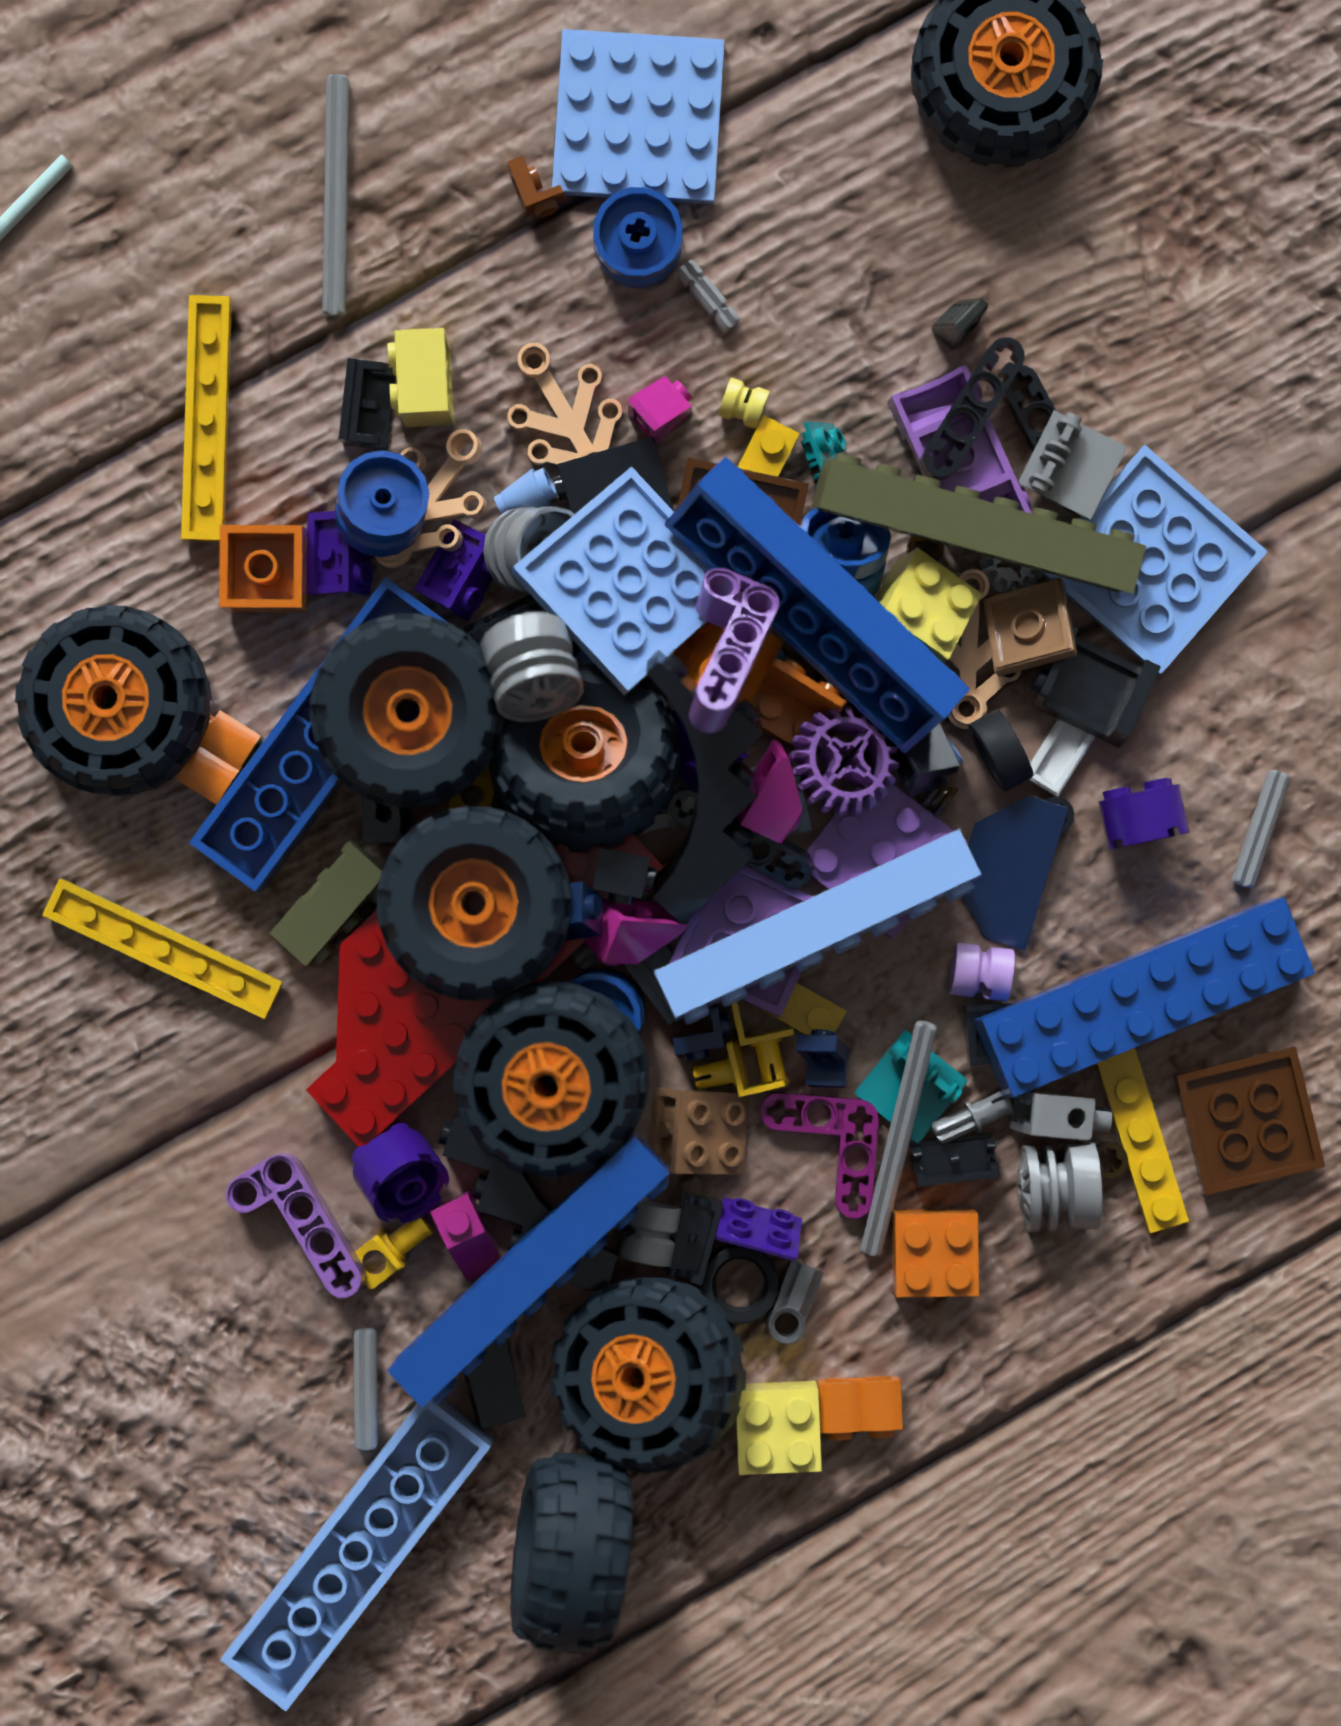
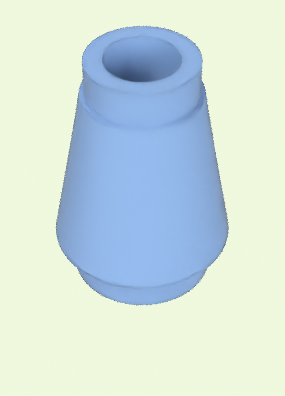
[494,468,558,514]

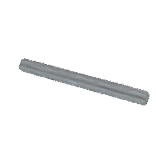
[322,74,349,317]
[860,1021,937,1257]

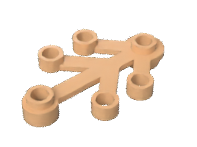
[507,343,623,466]
[375,429,487,568]
[947,569,1021,729]

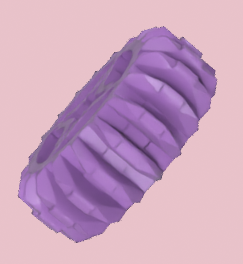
[788,706,900,817]

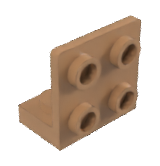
[650,1087,749,1175]

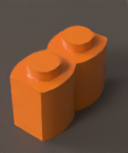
[176,710,265,805]
[816,1376,903,1440]

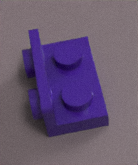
[307,511,373,596]
[414,519,493,621]

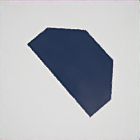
[963,796,1068,950]

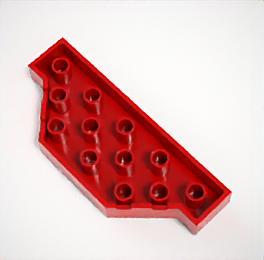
[306,834,664,1147]

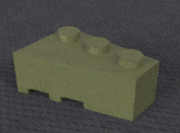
[270,841,384,967]

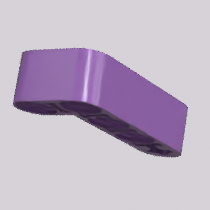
[689,568,779,733]
[226,1153,366,1298]

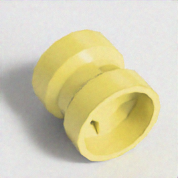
[718,377,770,430]

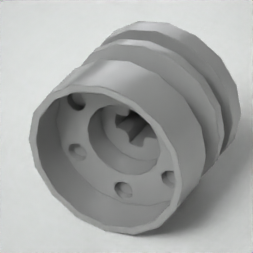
[483,507,575,594]
[481,612,583,722]
[1017,1142,1102,1232]

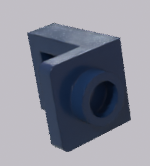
[565,881,603,940]
[673,1005,731,1061]
[796,1029,850,1088]

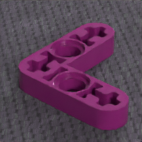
[760,1092,879,1219]

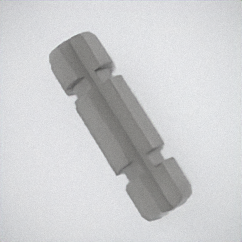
[677,260,740,333]

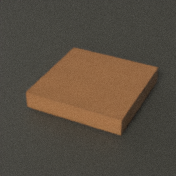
[983,577,1077,677]

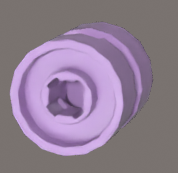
[949,942,1014,1002]

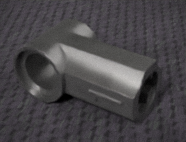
[765,1260,824,1344]

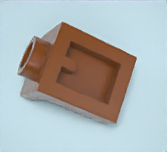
[507,155,564,217]

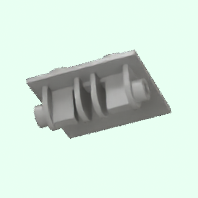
[1018,410,1127,520]

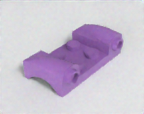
[887,365,1032,552]

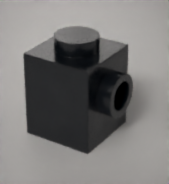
[592,848,657,906]

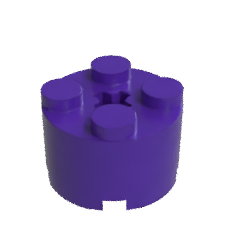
[1098,778,1190,850]
[352,1123,449,1223]

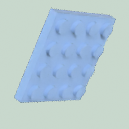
[552,29,724,205]
[1038,444,1268,676]
[510,467,711,696]

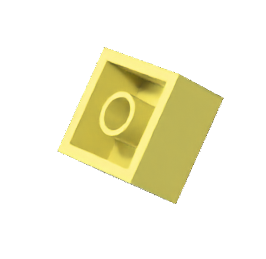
[388,328,454,427]
[875,548,982,662]
[736,1381,822,1475]

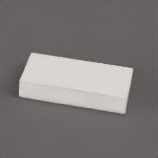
[1028,718,1095,797]

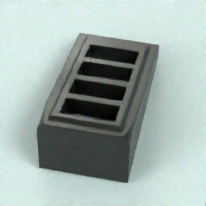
[932,298,988,350]

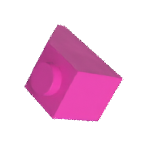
[627,376,693,445]
[736,740,803,844]
[584,898,687,966]
[430,1190,502,1282]

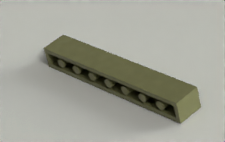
[811,453,1147,594]

